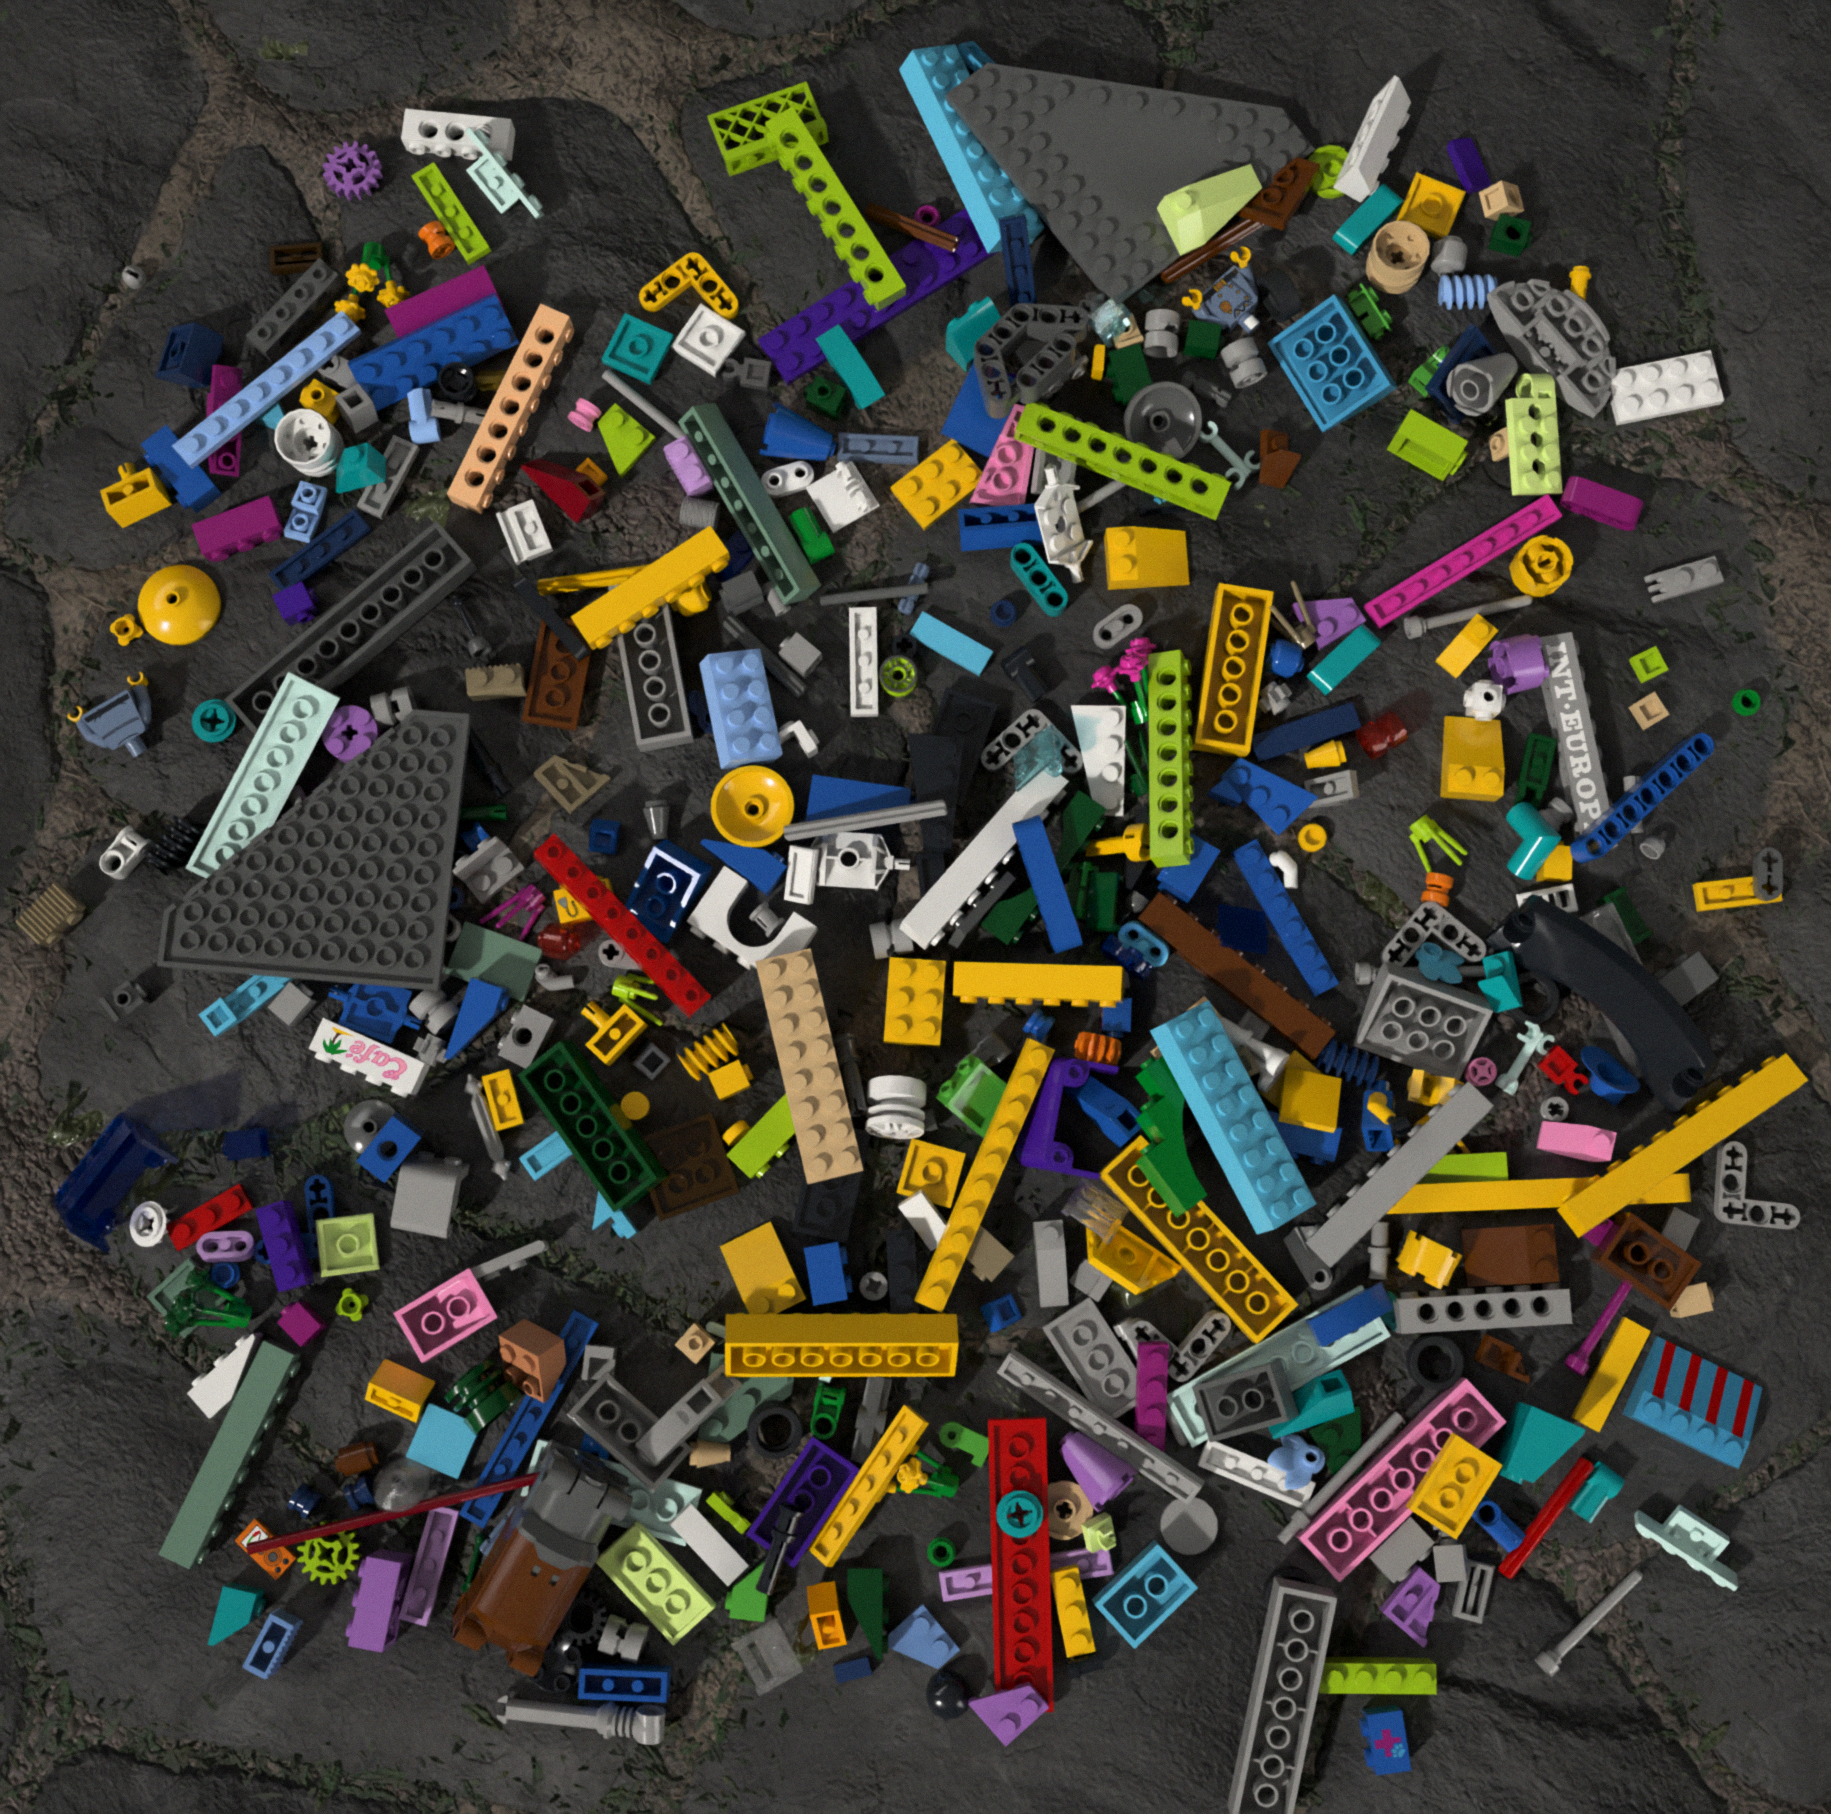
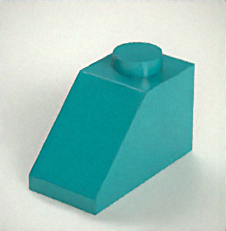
[336,443,386,494]
[208,1582,266,1646]

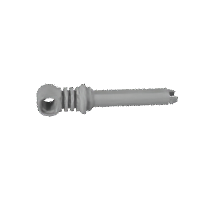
[497,1693,666,1745]

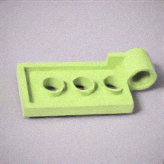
[1505,373,1563,496]

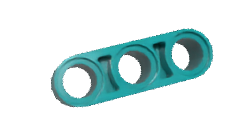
[1332,183,1404,256]
[1010,543,1068,617]
[1306,623,1382,696]

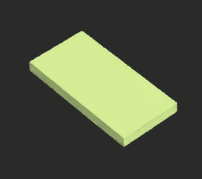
[595,1520,716,1645]

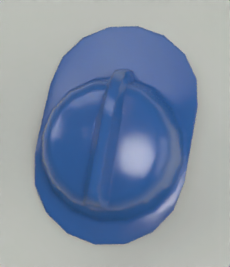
[1581,1046,1640,1105]

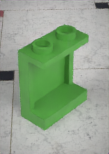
[935,1054,1007,1138]

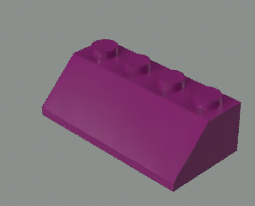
[384,265,506,338]

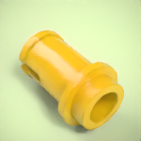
[1569,266,1591,301]

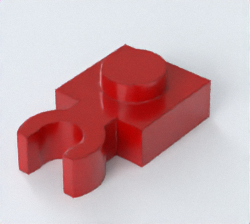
[1536,1045,1589,1095]

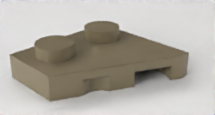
[534,755,611,815]

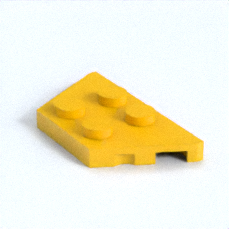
[1085,1206,1182,1295]

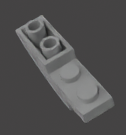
[635,1364,742,1467]

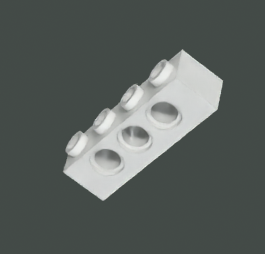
[401,109,515,161]

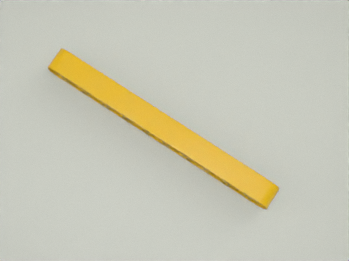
[1386,1173,1691,1214]

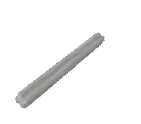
[784,799,947,841]

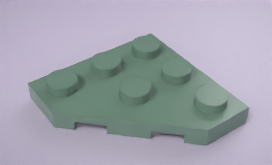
[698,1352,795,1443]

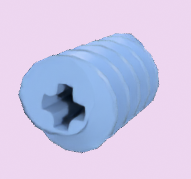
[1438,274,1498,310]

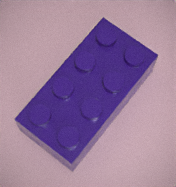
[746,1434,861,1568]

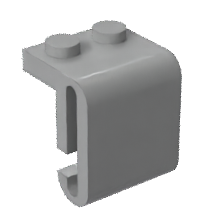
[391,1151,470,1239]

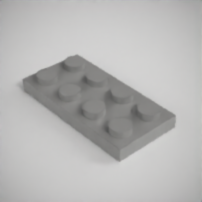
[1042,1297,1137,1419]

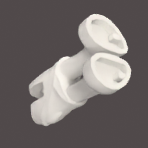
[1219,1017,1290,1094]

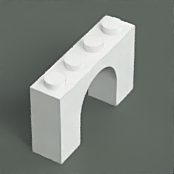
[687,866,818,970]

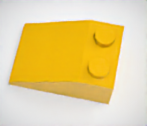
[1104,526,1190,590]
[1440,716,1505,802]
[720,1221,808,1314]

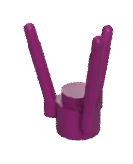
[479,884,547,942]

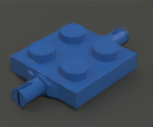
[328,984,423,1044]

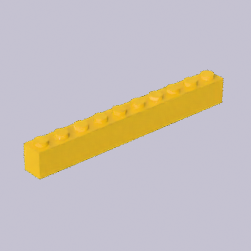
[1557,1053,1808,1238]

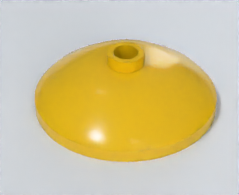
[138,565,221,645]
[711,765,794,848]

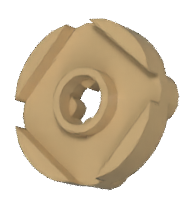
[1048,1480,1093,1540]

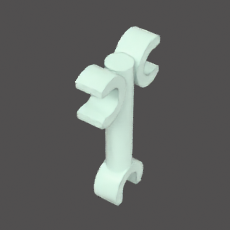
[1198,421,1260,490]
[1495,1020,1555,1095]

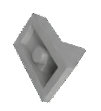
[1304,770,1360,808]

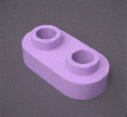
[196,1231,256,1263]

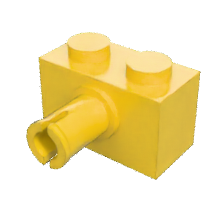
[100,463,171,528]
[581,1000,648,1066]

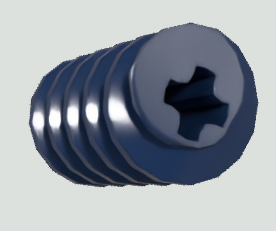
[1316,1037,1379,1090]

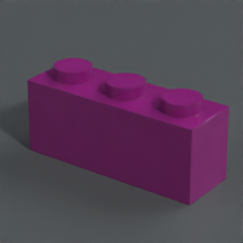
[191,495,285,562]

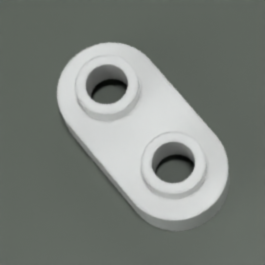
[761,461,814,498]

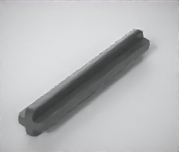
[723,615,807,698]

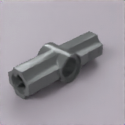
[850,1377,892,1463]

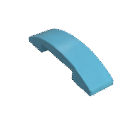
[199,975,295,1037]

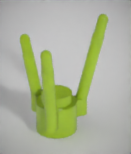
[1409,814,1468,873]
[612,973,663,1026]

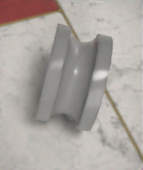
[1540,1097,1569,1122]

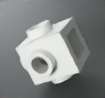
[1463,680,1506,721]

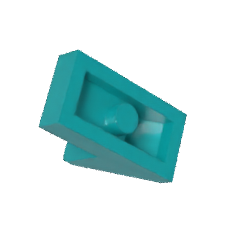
[1478,951,1523,1013]

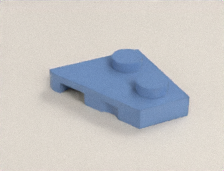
[886,1603,960,1669]

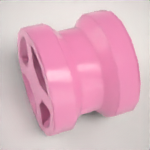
[567,398,602,432]
[1464,1057,1497,1087]

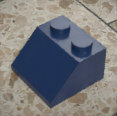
[155,322,224,389]

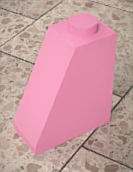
[1536,1121,1617,1163]

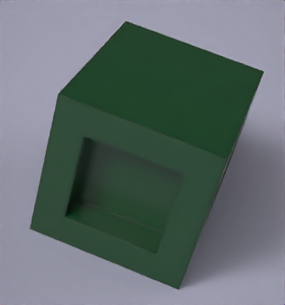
[1487,213,1533,257]

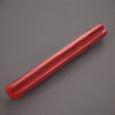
[1498,1457,1594,1579]

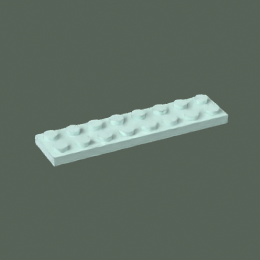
[186,671,341,878]
[1167,1285,1390,1448]

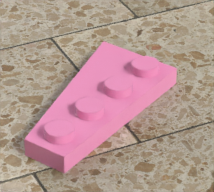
[969,404,1034,507]

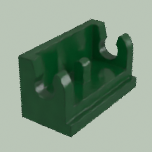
[1086,873,1125,932]
[1595,886,1653,949]

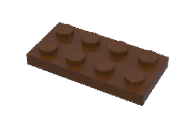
[522,618,593,731]

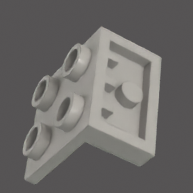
[452,836,526,904]

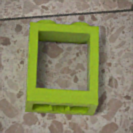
[1386,409,1468,481]

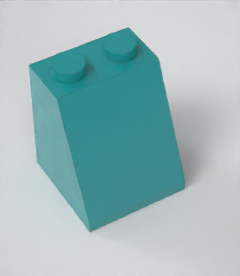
[1494,1402,1586,1485]

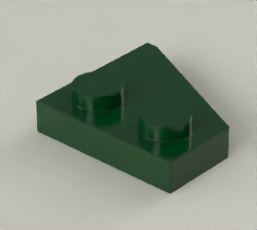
[1308,1405,1362,1477]

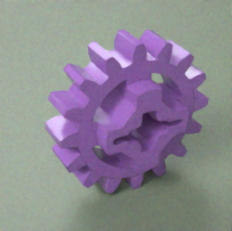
[323,141,383,201]

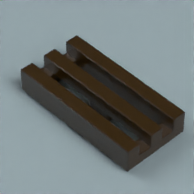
[269,242,326,275]

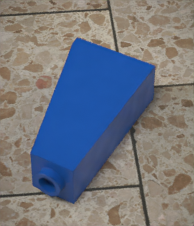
[805,775,916,822]

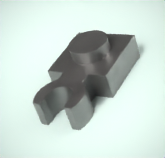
[722,358,772,391]

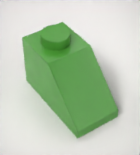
[725,1560,768,1622]

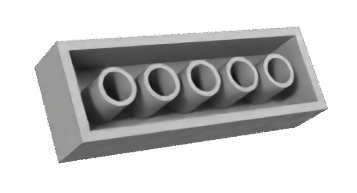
[608,584,695,752]

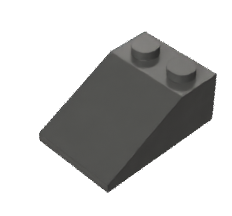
[1192,1359,1299,1443]

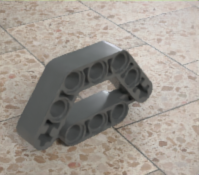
[974,303,1089,419]

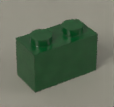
[1104,344,1152,411]

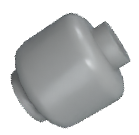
[1430,236,1468,279]

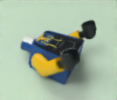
[1362,1080,1411,1152]

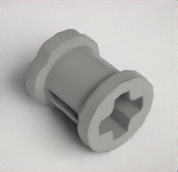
[749,901,786,938]

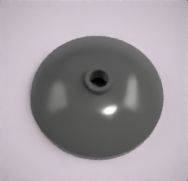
[1123,381,1202,455]

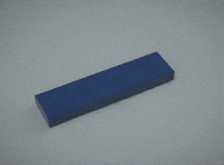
[997,213,1037,309]
[268,508,373,591]
[1251,702,1362,764]

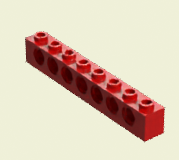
[534,833,711,1019]

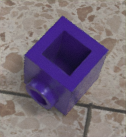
[272,581,320,626]

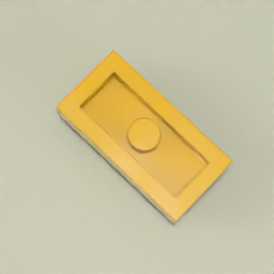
[482,1069,525,1131]

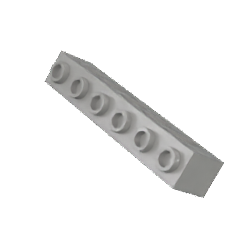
[1393,1283,1573,1334]

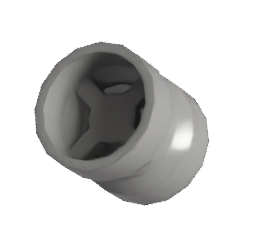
[1539,797,1574,832]

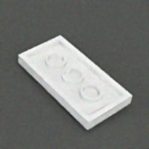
[1609,350,1724,425]

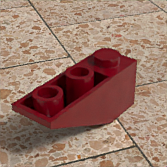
[521,458,607,523]

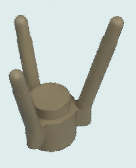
[1269,580,1317,650]

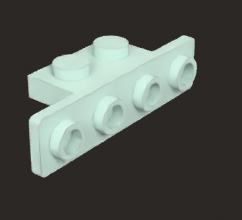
[465,127,544,219]
[1634,1505,1739,1591]

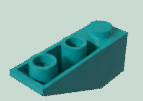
[1268,1369,1355,1439]

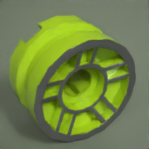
[879,655,918,697]

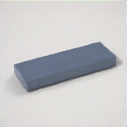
[837,433,919,465]

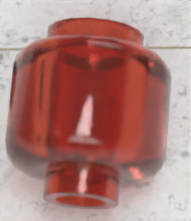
[537,923,581,960]

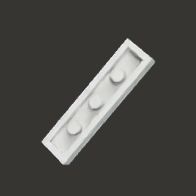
[849,607,878,717]
[1197,1439,1316,1509]

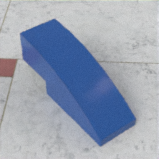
[1306,1282,1394,1347]

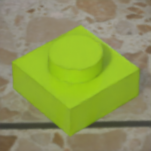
[1629,646,1669,684]

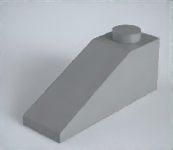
[1032,1220,1069,1307]

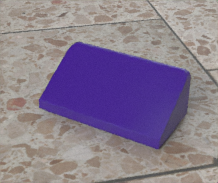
[1446,138,1492,195]

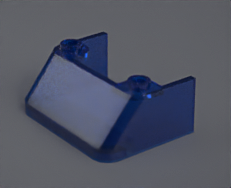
[53,1112,179,1253]

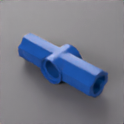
[1471,1495,1526,1553]

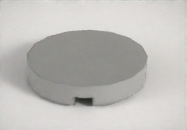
[1160,1497,1218,1555]

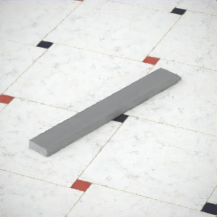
[997,1349,1205,1506]

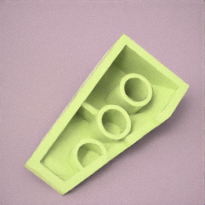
[1157,164,1262,256]

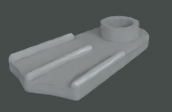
[1283,1226,1332,1290]

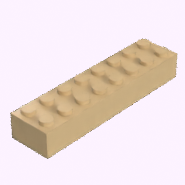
[755,948,864,1185]

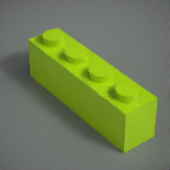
[727,1093,796,1179]
[1318,1657,1437,1695]

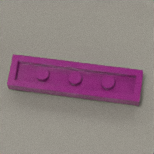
[1134,1341,1169,1453]

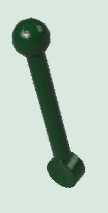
[461,1533,486,1593]

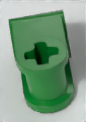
[811,1381,847,1439]

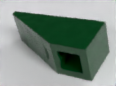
[848,1569,889,1660]

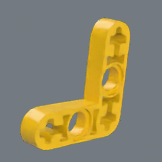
[639,252,739,320]

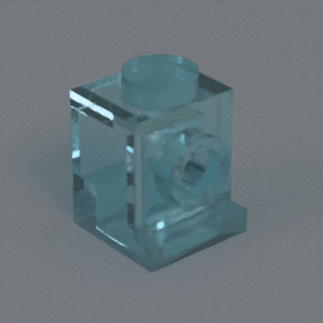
[1088,298,1132,348]

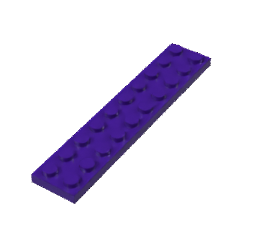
[758,208,1000,386]

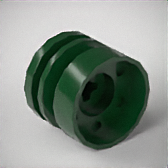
[444,1358,523,1436]

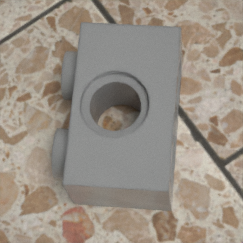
[498,1005,558,1069]

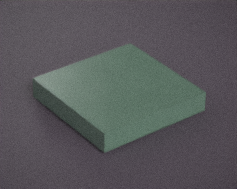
[147,1257,228,1338]

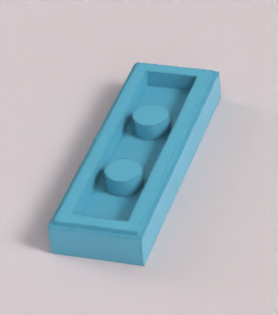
[909,611,993,677]

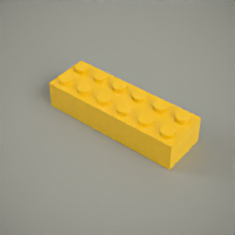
[1192,583,1274,758]

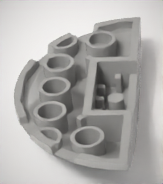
[1486,279,1616,418]

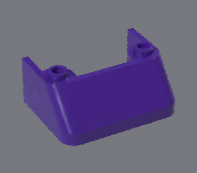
[1015,1057,1119,1180]

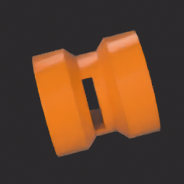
[418,221,455,259]
[1421,872,1454,907]

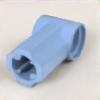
[407,388,441,445]

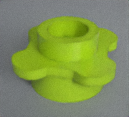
[335,1288,369,1321]

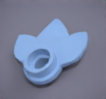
[1267,1434,1325,1490]

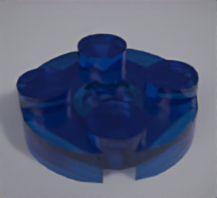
[1099,935,1154,981]

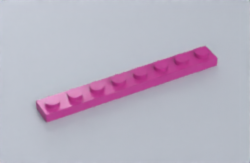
[1364,494,1562,630]

